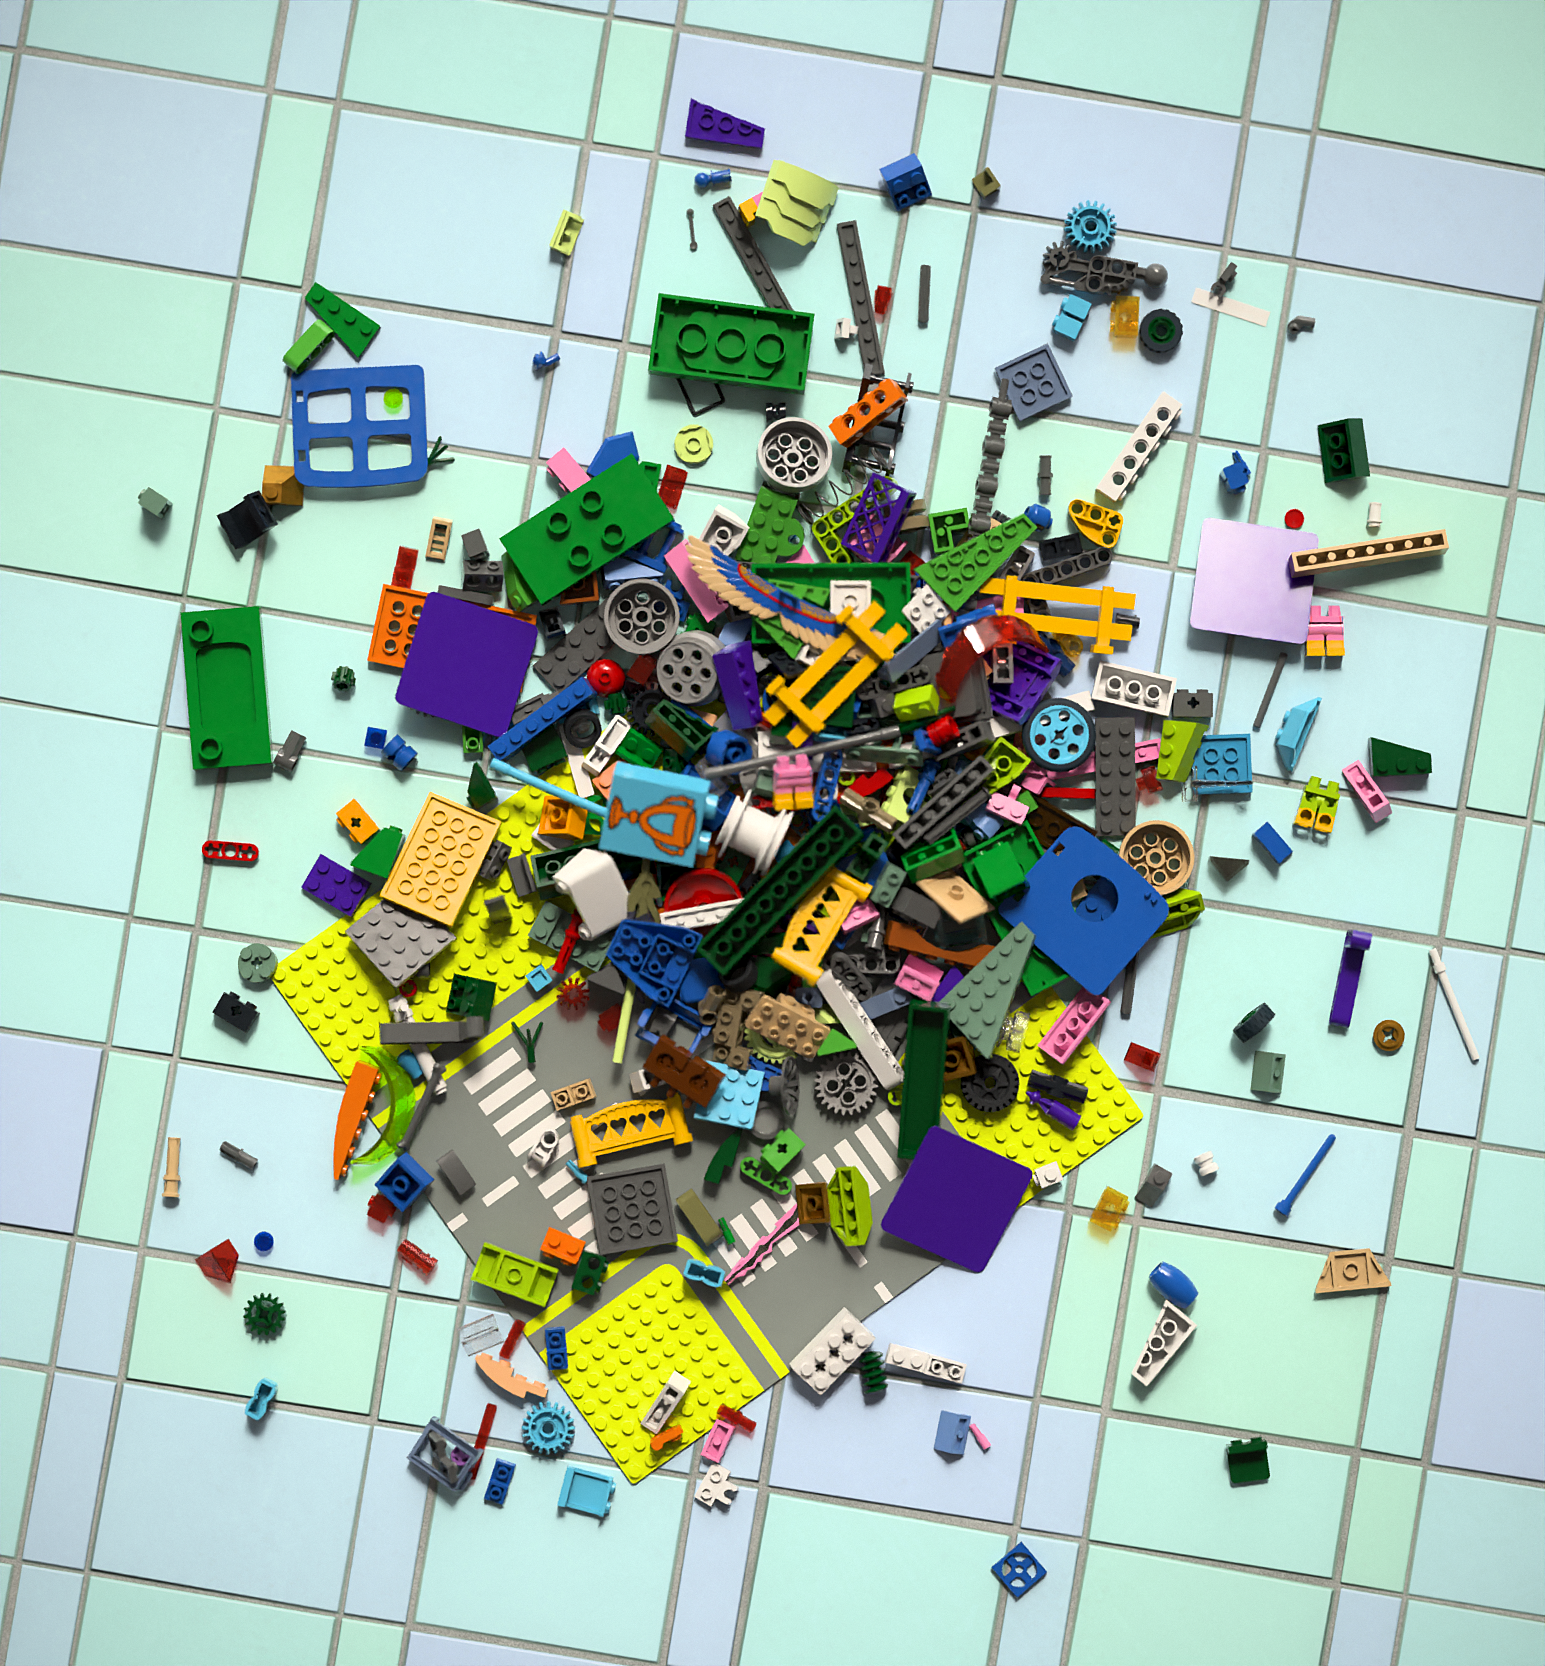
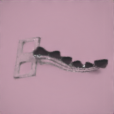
[1181,766,1253,802]

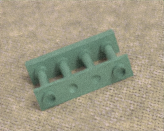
[844,712,932,766]

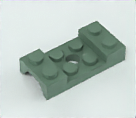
[528,901,614,972]

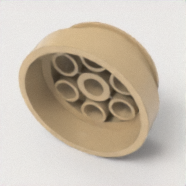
[1118,820,1194,895]

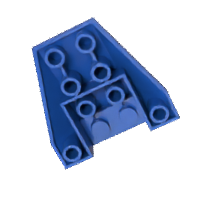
[606,919,703,1007]

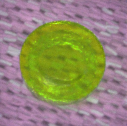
[383,389,403,408]

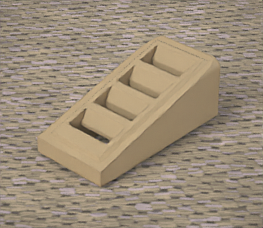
[425,516,453,560]

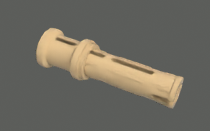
[162,1137,181,1197]

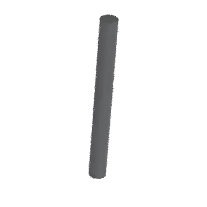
[1253,652,1288,728]

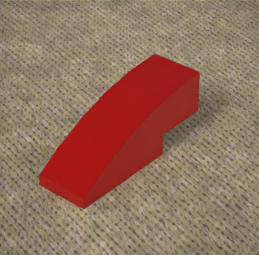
[834,766,893,804]

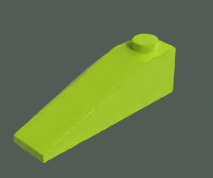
[961,736,1032,805]

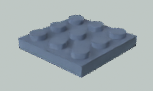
[994,343,1073,422]

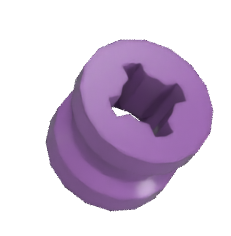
[451,1447,471,1466]

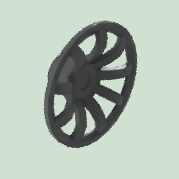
[769,1056,800,1115]

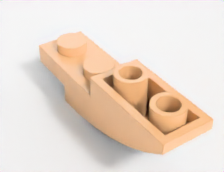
[475,1353,548,1398]

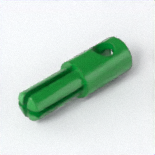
[718,1217,736,1245]

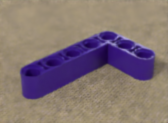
[1329,929,1372,1028]

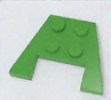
[751,579,831,659]

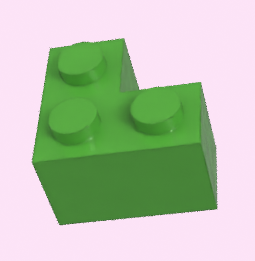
[928,507,969,555]

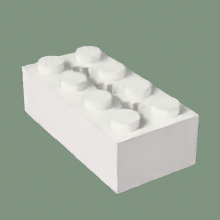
[790,1307,876,1395]

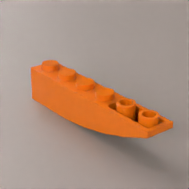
[333,1060,382,1180]

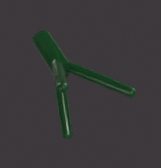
[428,436,455,467]
[511,1022,543,1063]

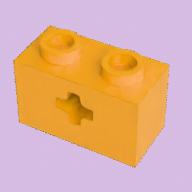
[336,799,380,844]

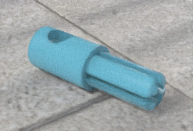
[566,1160,588,1184]

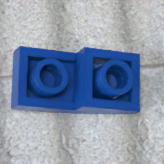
[545,1326,568,1370]
[484,1458,516,1505]

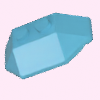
[1275,697,1322,772]

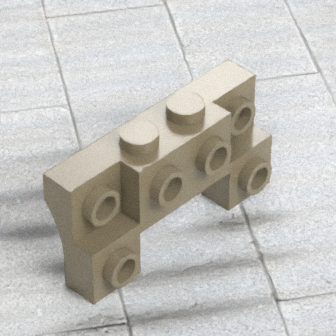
[712,988,764,1071]

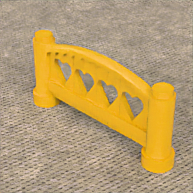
[771,867,873,987]
[570,1092,693,1168]

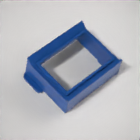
[634,998,713,1053]

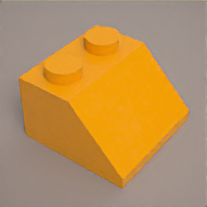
[538,796,588,840]

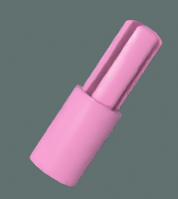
[969,1423,991,1450]

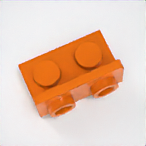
[540,1227,586,1266]

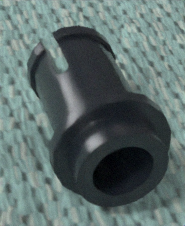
[1115,613,1140,630]

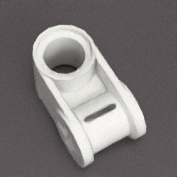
[527,1129,559,1168]

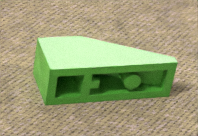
[501,551,539,613]

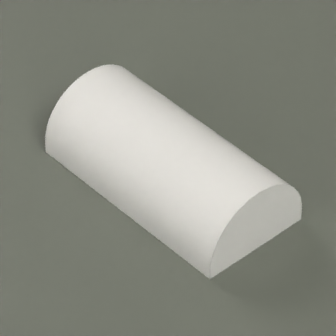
[1091,660,1177,717]

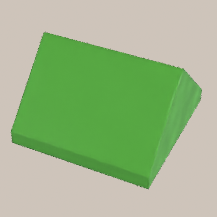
[817,1028,857,1056]

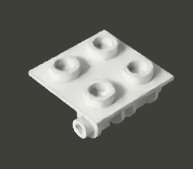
[902,584,950,634]

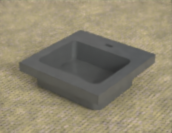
[908,639,994,724]

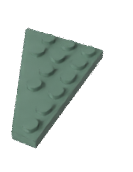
[940,921,1037,1059]

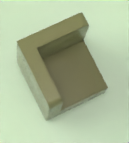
[972,167,1001,199]

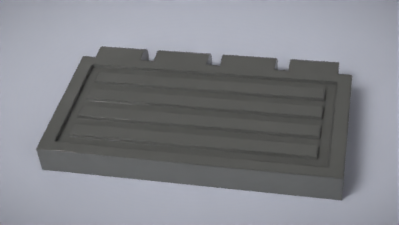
[870,967,925,1055]

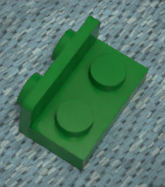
[615,727,664,769]

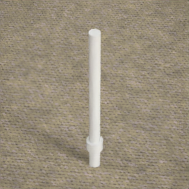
[1429,948,1480,1061]

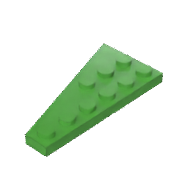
[913,513,1038,612]

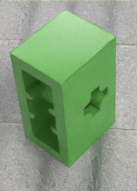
[759,1128,806,1175]

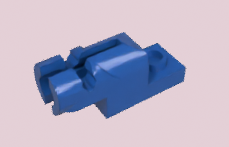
[938,604,1000,648]

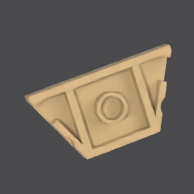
[1315,1248,1391,1293]

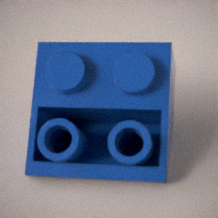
[879,153,933,211]

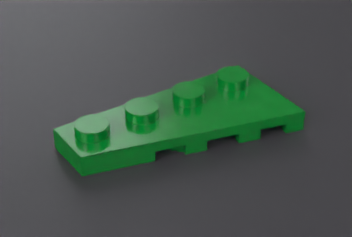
[305,282,381,359]

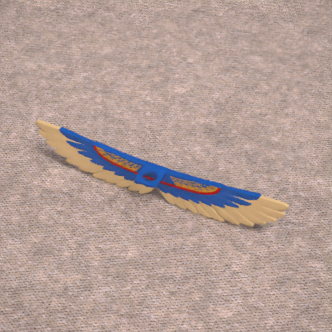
[686,535,885,659]

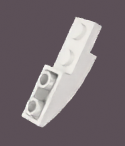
[884,1343,967,1384]

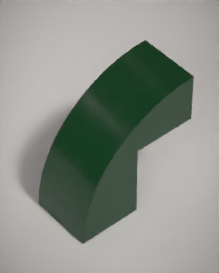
[844,832,889,883]

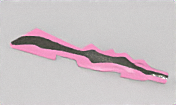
[724,1203,800,1285]

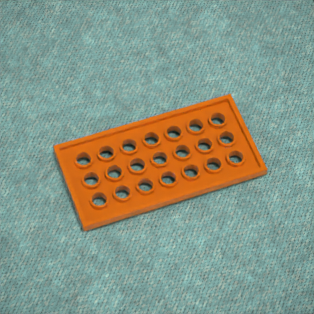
[367,584,537,693]

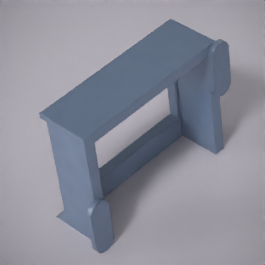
[406,1416,484,1491]

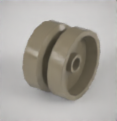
[883,499,930,534]

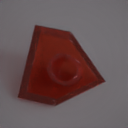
[195,1238,239,1284]

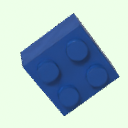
[374,1152,435,1212]

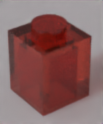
[597,1003,622,1032]

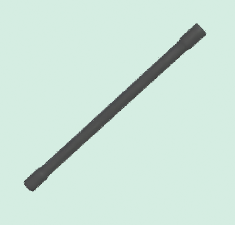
[704,725,900,780]

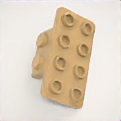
[745,993,830,1059]

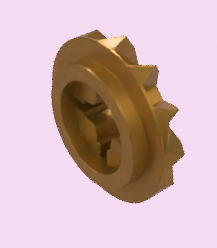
[1373,1020,1405,1051]

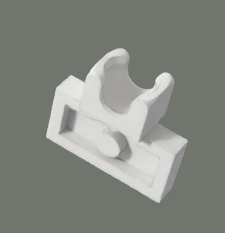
[694,1462,739,1506]

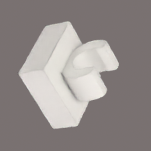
[834,318,858,340]

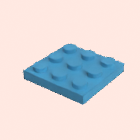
[1192,734,1253,795]

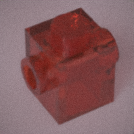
[366,1193,397,1223]

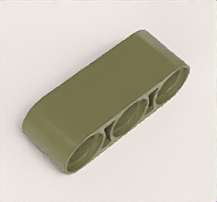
[675,1188,724,1246]

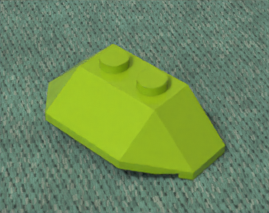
[1150,888,1205,939]
[827,1166,873,1246]

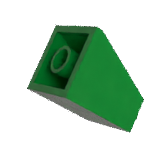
[350,825,406,879]
[972,841,1030,904]

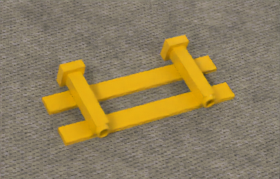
[977,575,1136,655]
[763,601,908,748]

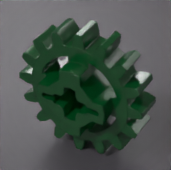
[243,1292,287,1336]

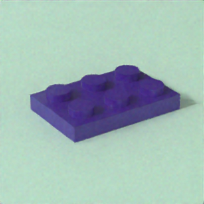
[301,854,372,917]

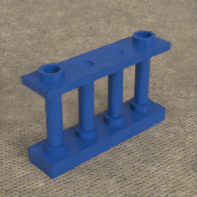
[623,522,684,575]

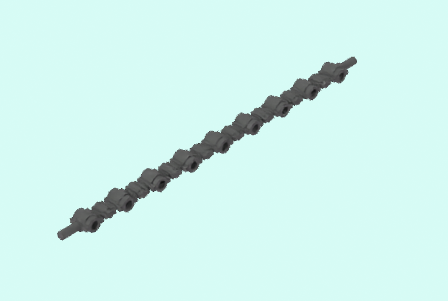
[953,378,1012,642]

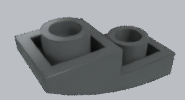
[436,1150,476,1195]

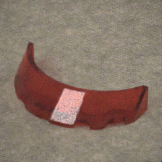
[935,614,1050,704]

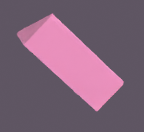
[1037,987,1111,1065]

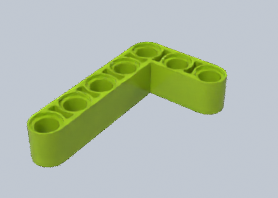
[812,477,898,563]

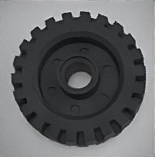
[961,1054,1019,1112]

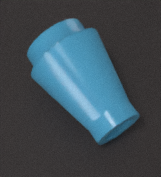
[396,1049,423,1079]

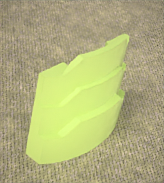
[755,160,839,246]

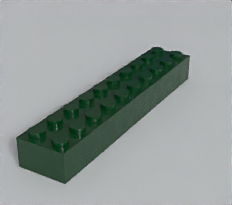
[695,806,866,977]

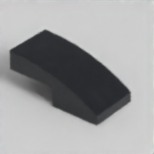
[1039,533,1083,561]

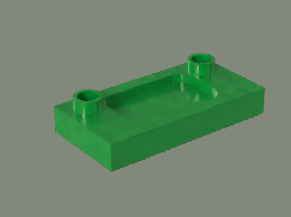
[648,293,815,395]
[180,606,274,770]

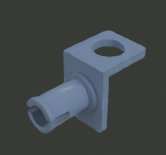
[795,987,822,1008]

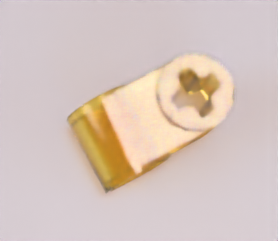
[1051,632,1083,658]

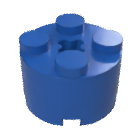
[705,730,752,775]

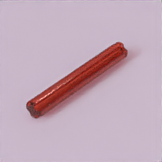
[471,1403,497,1480]

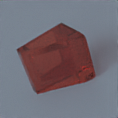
[900,550,925,576]

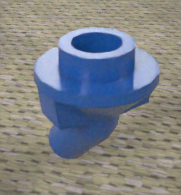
[532,351,561,370]

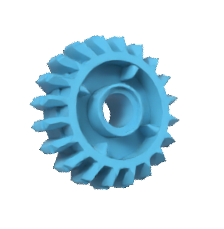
[1064,200,1117,254]
[522,1401,575,1455]

